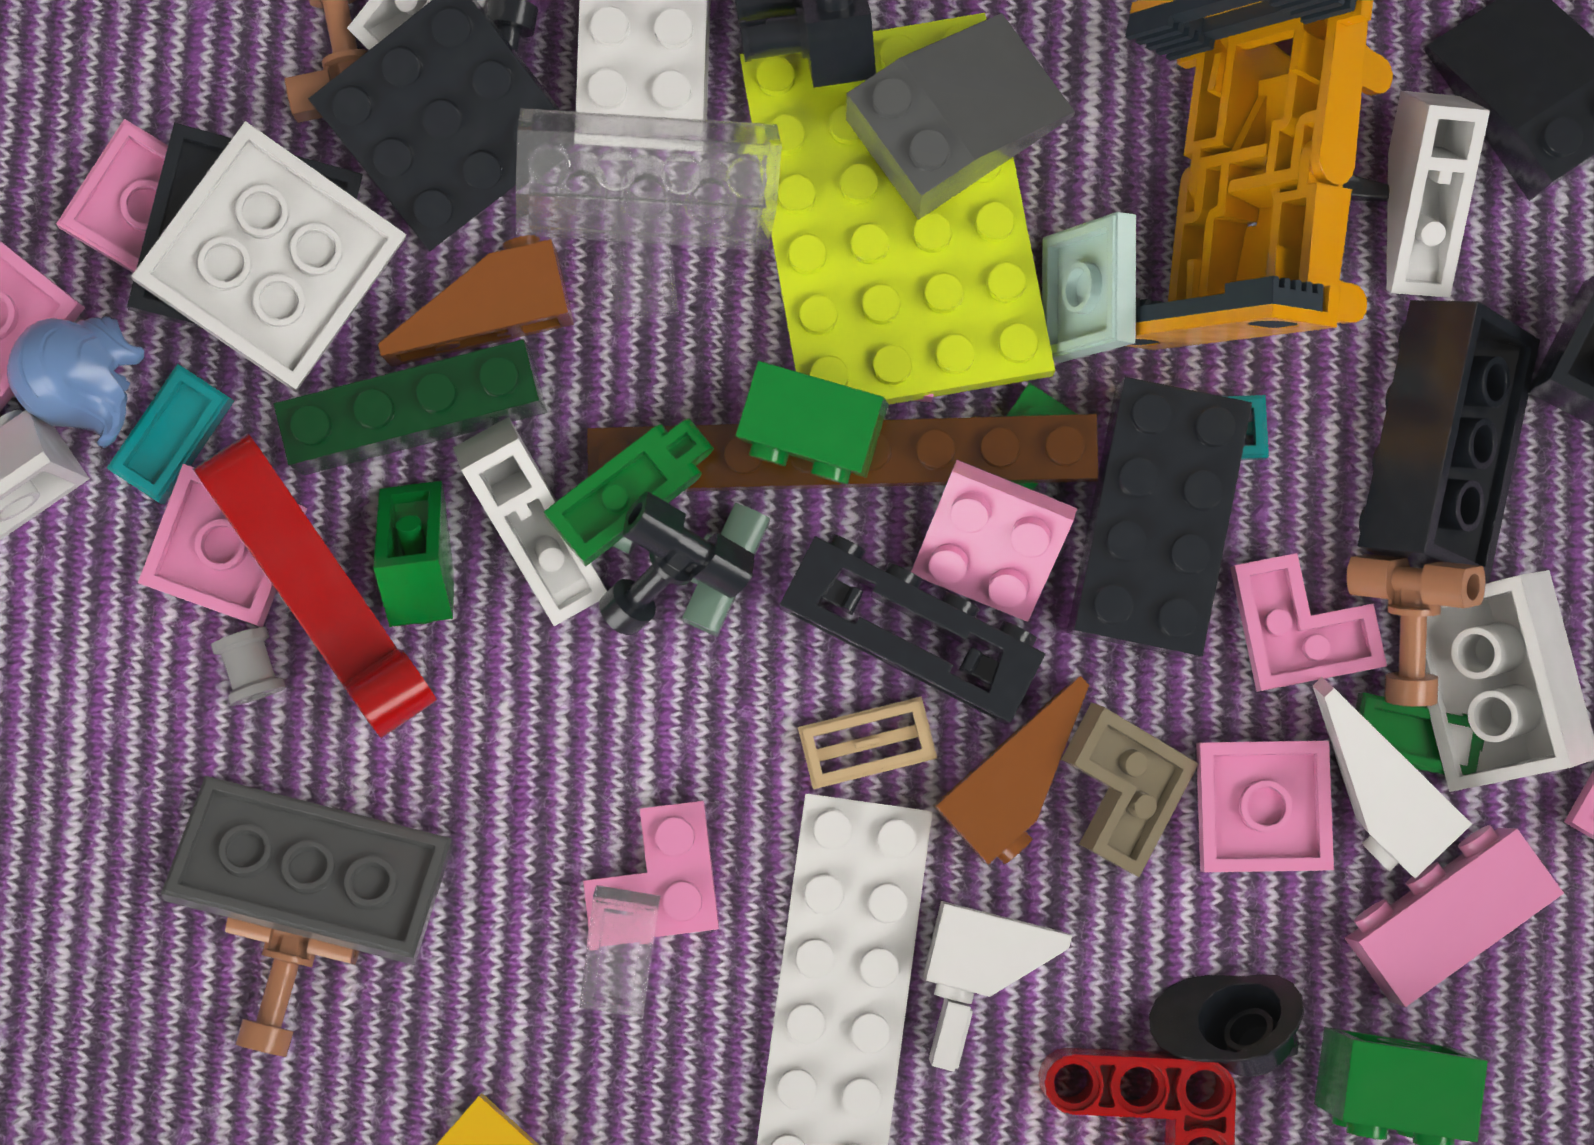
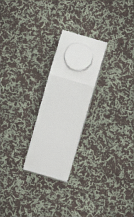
[1386,91,1490,298]
[453,417,607,626]
[1313,677,1472,878]

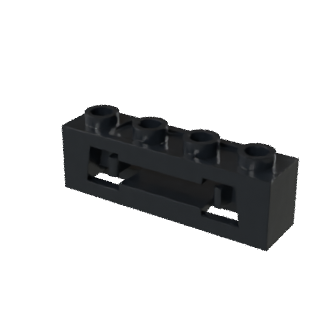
[779,534,1046,725]

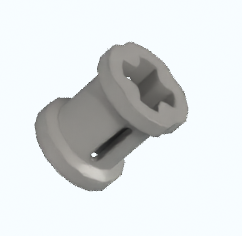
[211,627,286,706]

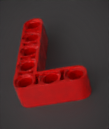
[193,433,437,739]
[1038,1048,1236,1145]

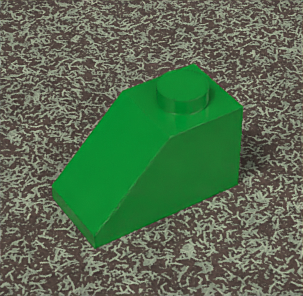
[373,481,454,627]

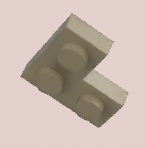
[1061,702,1199,877]

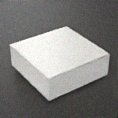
[929,998,973,1072]

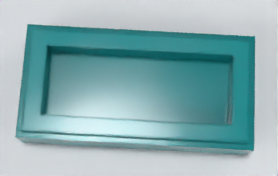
[107,364,234,505]

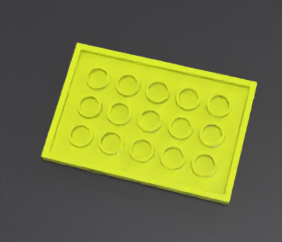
[740,13,1055,405]

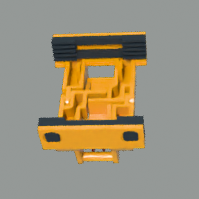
[1125,0,1393,350]

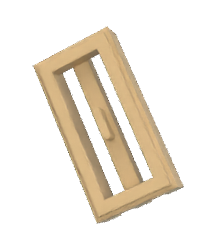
[798,696,937,789]

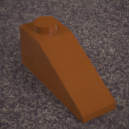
[378,235,574,367]
[933,676,1089,865]

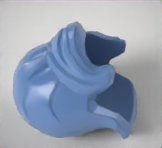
[7,316,144,448]

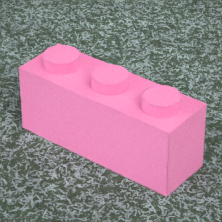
[1345,825,1564,1007]

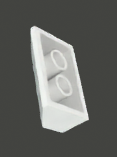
[0,410,90,540]
[1425,570,1594,792]

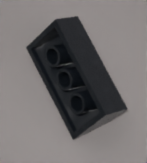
[1357,300,1540,583]

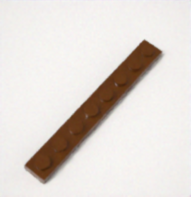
[587,414,1098,492]

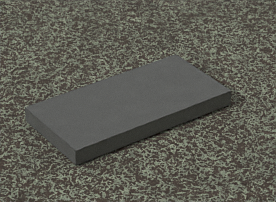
[161,776,453,965]

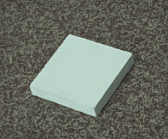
[1042,212,1136,363]

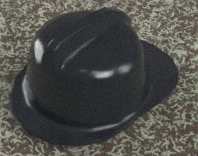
[1149,974,1304,1077]

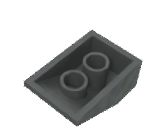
[846,13,1075,220]

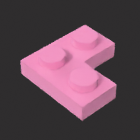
[1230,553,1387,692]
[583,801,720,945]

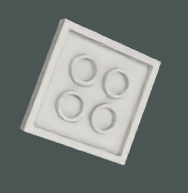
[131,121,407,392]

